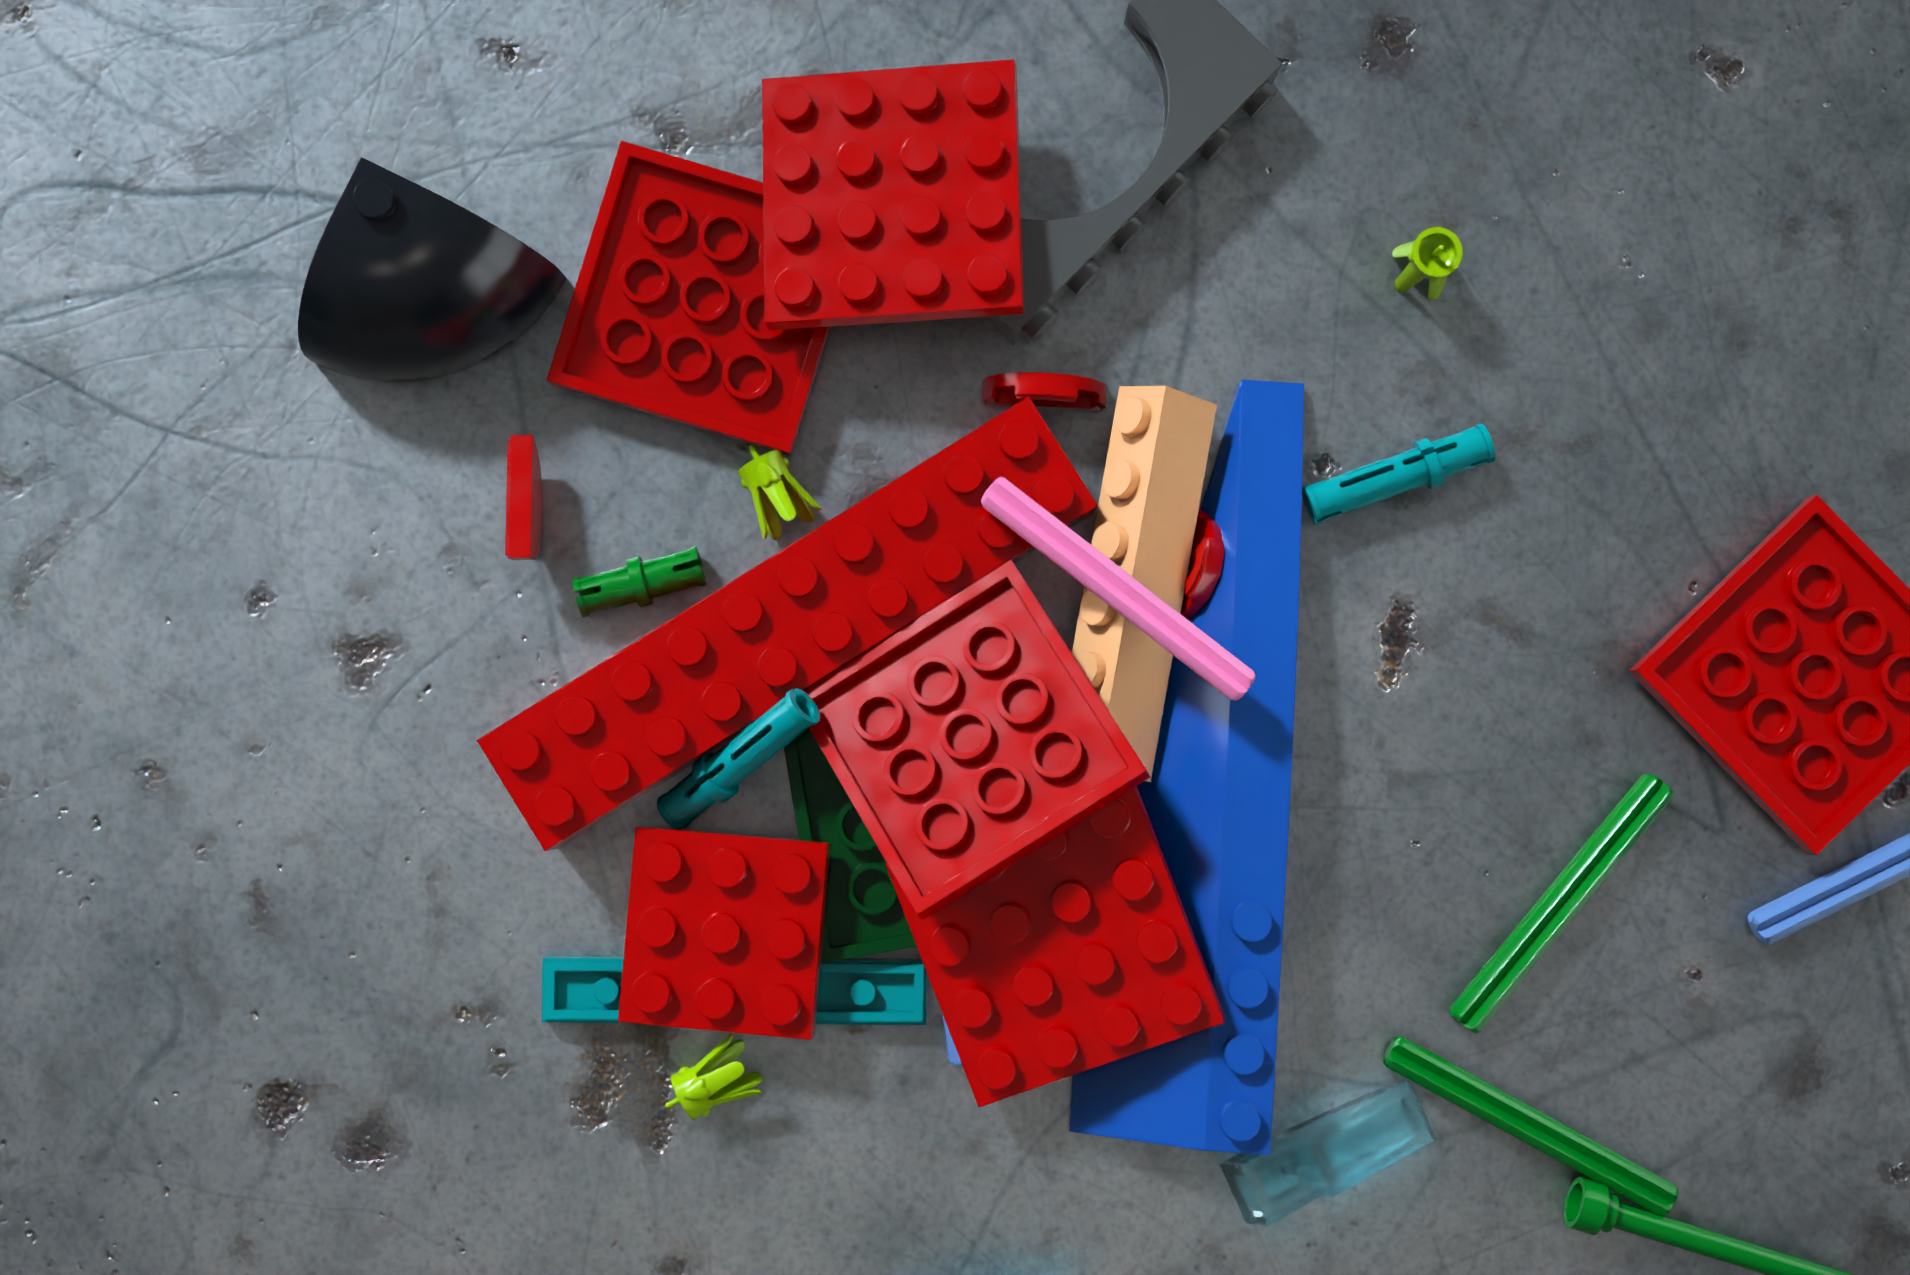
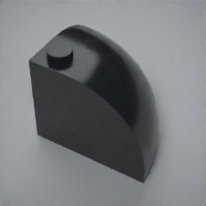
[298,157,567,382]

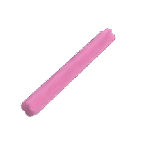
[981,477,1256,701]

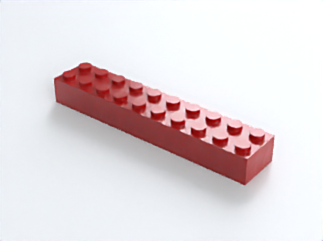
[477,396,1098,851]

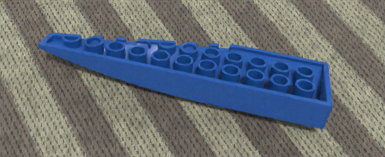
[1069,379,1304,1155]

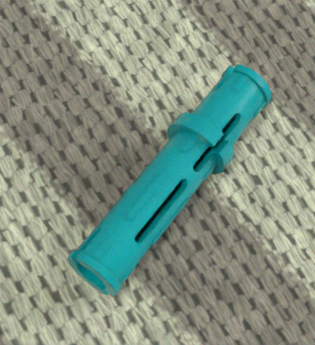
[1302,423,1496,525]
[657,688,820,830]

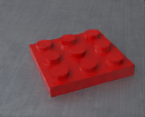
[618,826,831,1040]

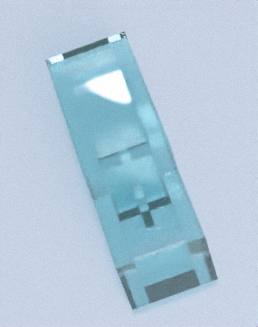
[1220,1080,1436,1226]

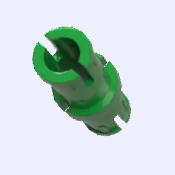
[572,546,707,618]

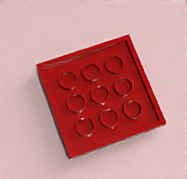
[762,59,1025,330]
[546,141,830,456]
[1629,494,1910,856]
[804,560,1150,920]
[885,786,1225,1107]

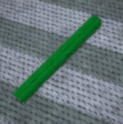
[1449,774,1674,1033]
[1383,1036,1678,1216]

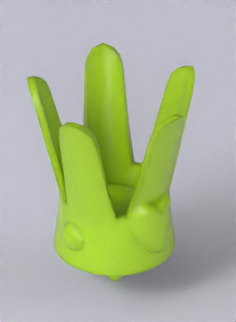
[1392,227,1463,300]
[737,444,822,540]
[665,1033,763,1121]

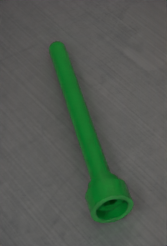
[1563,1177,1854,1275]

